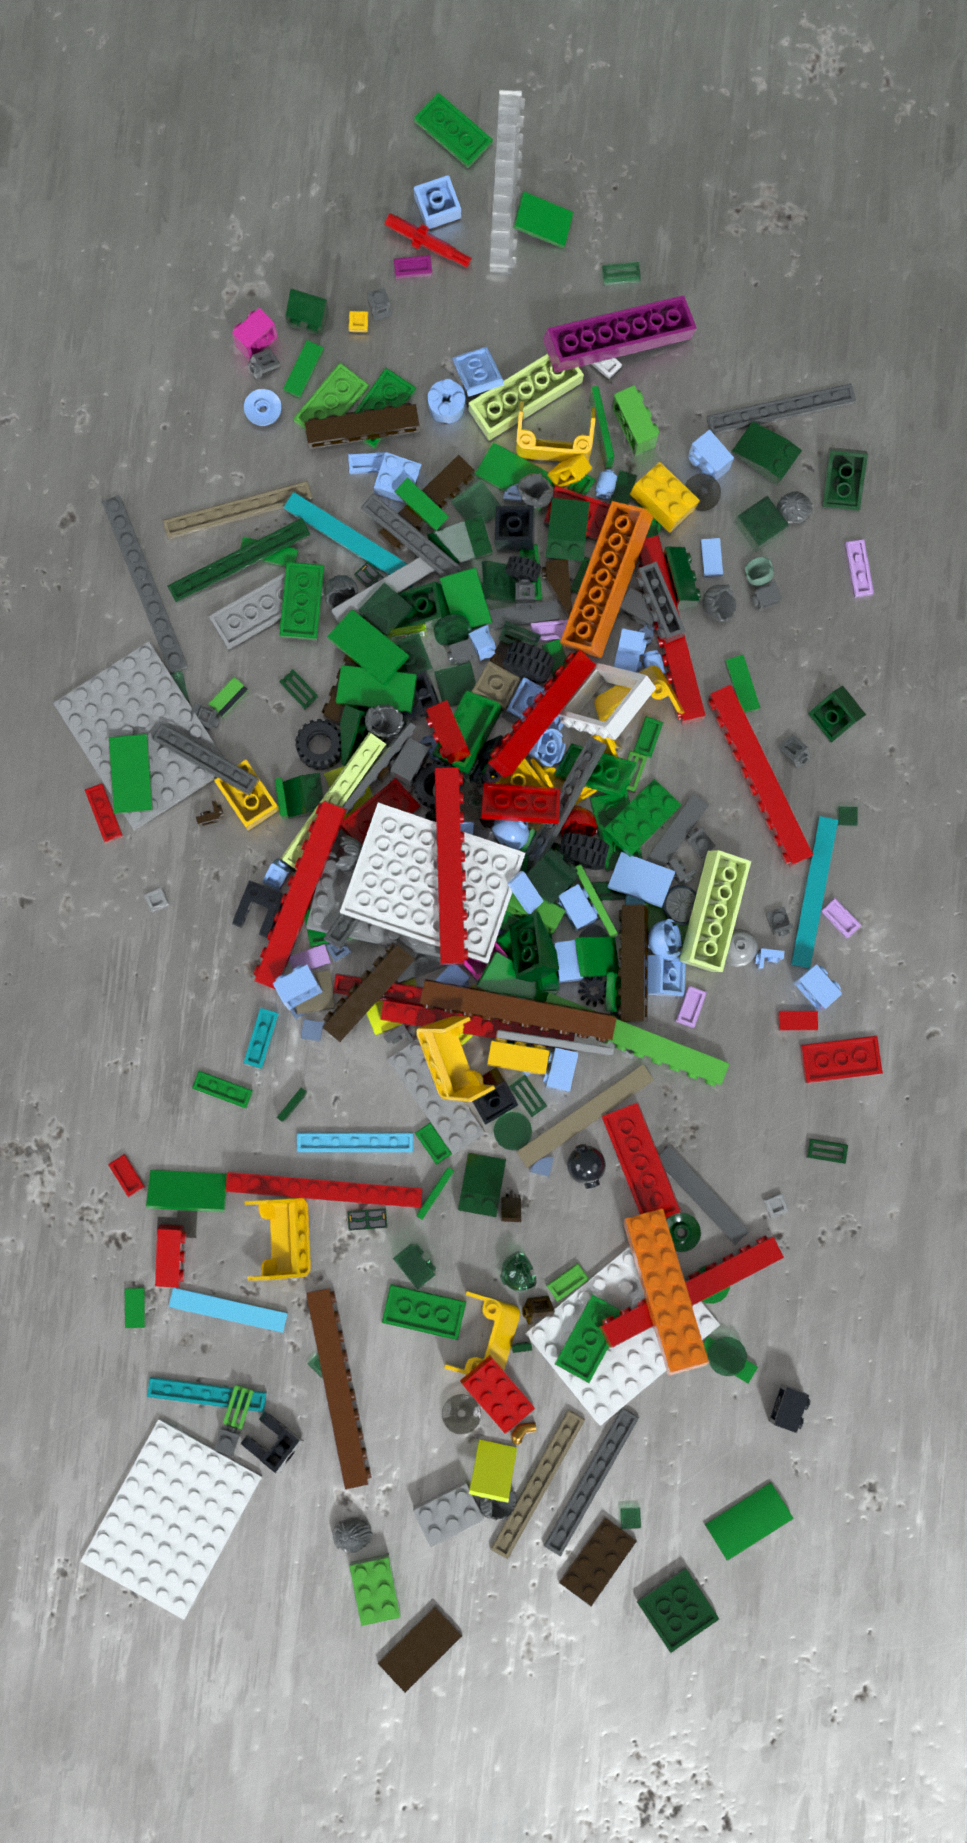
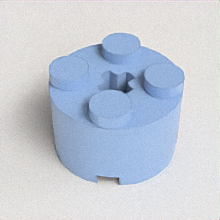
[428,379,465,423]

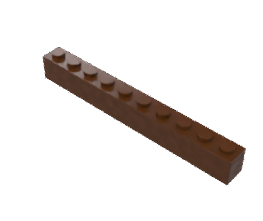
[420,979,617,1042]
[306,1288,372,1490]

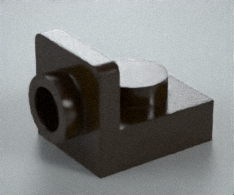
[196,801,224,827]
[522,1296,555,1325]

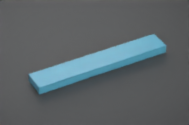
[297,1133,413,1152]
[169,1288,288,1333]

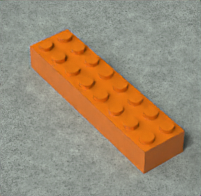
[560,501,653,658]
[623,1209,709,1376]

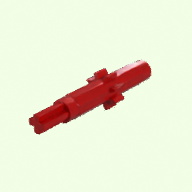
[384,213,472,268]

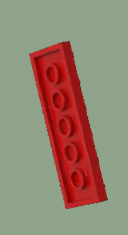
[602,1102,681,1218]

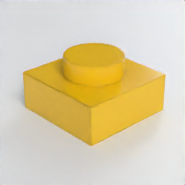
[349,311,368,332]

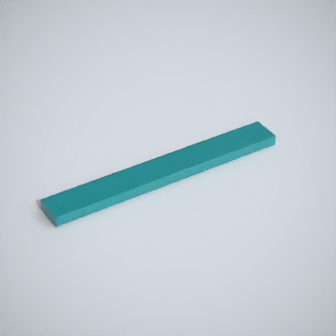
[283,492,415,589]
[790,816,838,969]

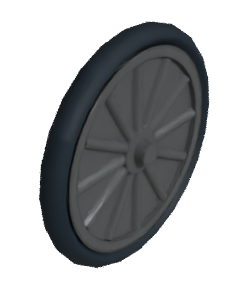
[662,885,697,925]

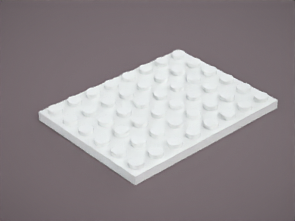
[340,803,525,964]
[525,1246,720,1426]
[80,1419,262,1620]

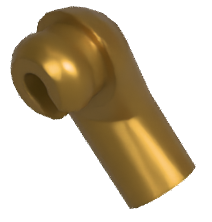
[511,1422,536,1445]

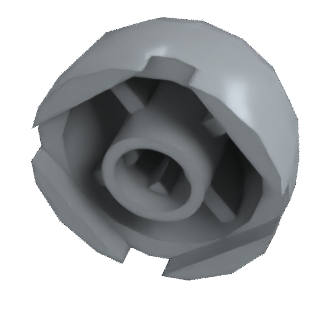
[725,929,758,967]

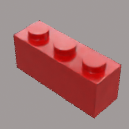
[425,700,471,764]
[155,1224,187,1288]

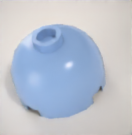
[528,728,565,767]
[492,820,529,850]
[648,919,682,958]

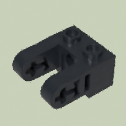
[400,671,440,722]
[470,735,503,789]
[232,880,284,938]
[241,1411,304,1473]

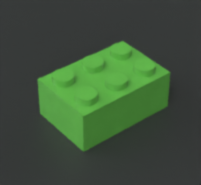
[612,385,659,456]
[350,1554,401,1626]

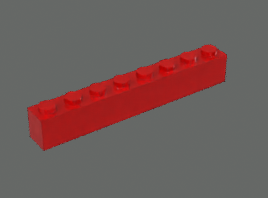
[488,650,596,778]

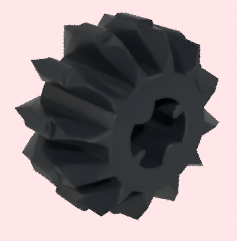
[578,976,607,1007]

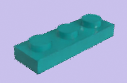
[243,1008,279,1069]

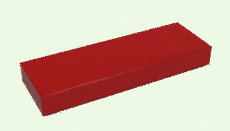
[85,783,123,843]

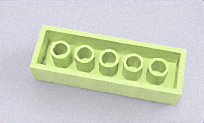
[469,354,584,441]
[679,850,751,972]

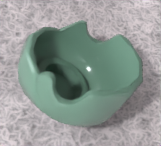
[745,557,774,586]

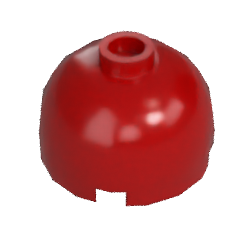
[560,806,598,837]

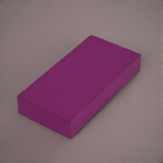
[394,255,432,279]

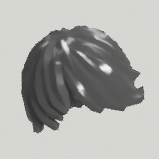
[517,473,554,508]
[777,491,813,525]
[324,575,358,608]
[702,584,737,622]
[365,704,404,737]
[334,834,363,872]
[479,1490,517,1520]
[333,1517,373,1553]

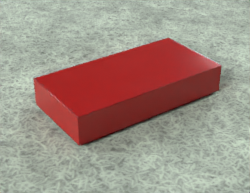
[779,1011,818,1031]
[108,1154,145,1197]

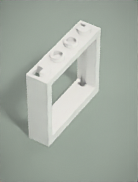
[558,663,656,740]

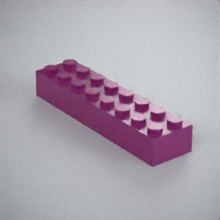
[542,295,697,373]

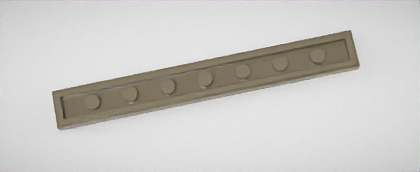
[163,481,313,540]
[516,1065,654,1168]
[490,1409,585,1560]

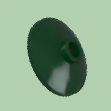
[666,1213,701,1252]

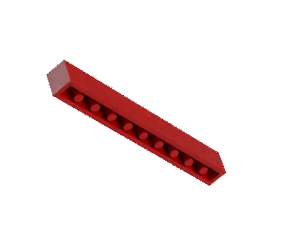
[638,535,706,725]
[707,684,813,867]
[435,768,468,965]
[253,800,347,990]
[380,1001,575,1051]
[225,1172,423,1208]
[599,1235,784,1348]

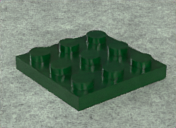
[637,1568,719,1653]

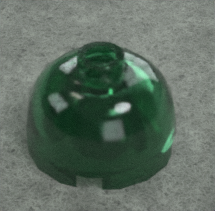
[500,1251,536,1292]

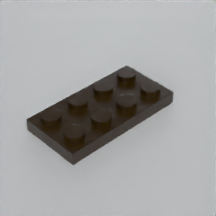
[559,1516,637,1606]

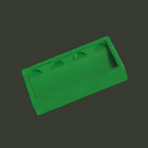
[432,690,502,774]
[705,1482,794,1561]

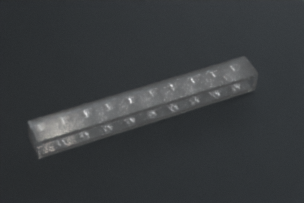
[489,90,525,275]

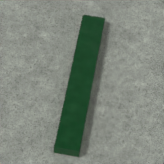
[167,518,311,603]

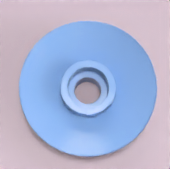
[244,389,281,426]

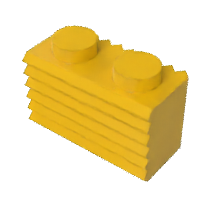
[548,454,592,487]

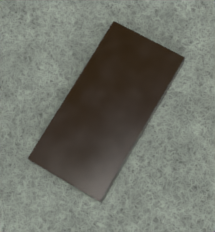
[378,1606,462,1693]

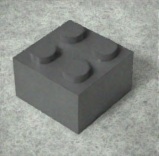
[389,737,430,788]

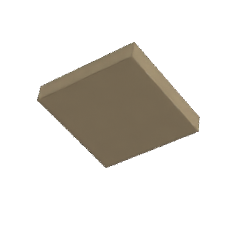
[472,661,522,711]
[296,970,336,1014]

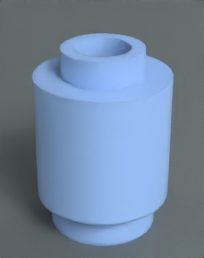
[595,469,617,499]
[643,650,665,673]

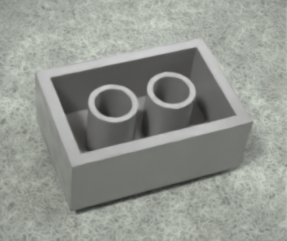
[413,1481,484,1547]

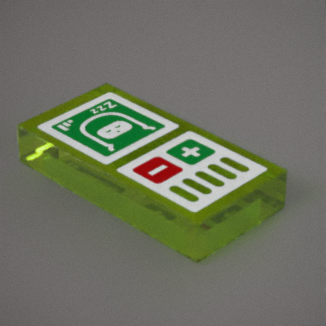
[388,624,427,642]

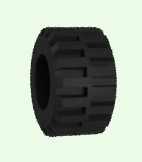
[502,642,555,683]
[295,719,342,770]
[413,761,466,809]
[557,833,609,870]

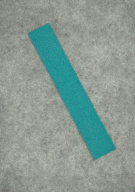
[147,1377,267,1413]

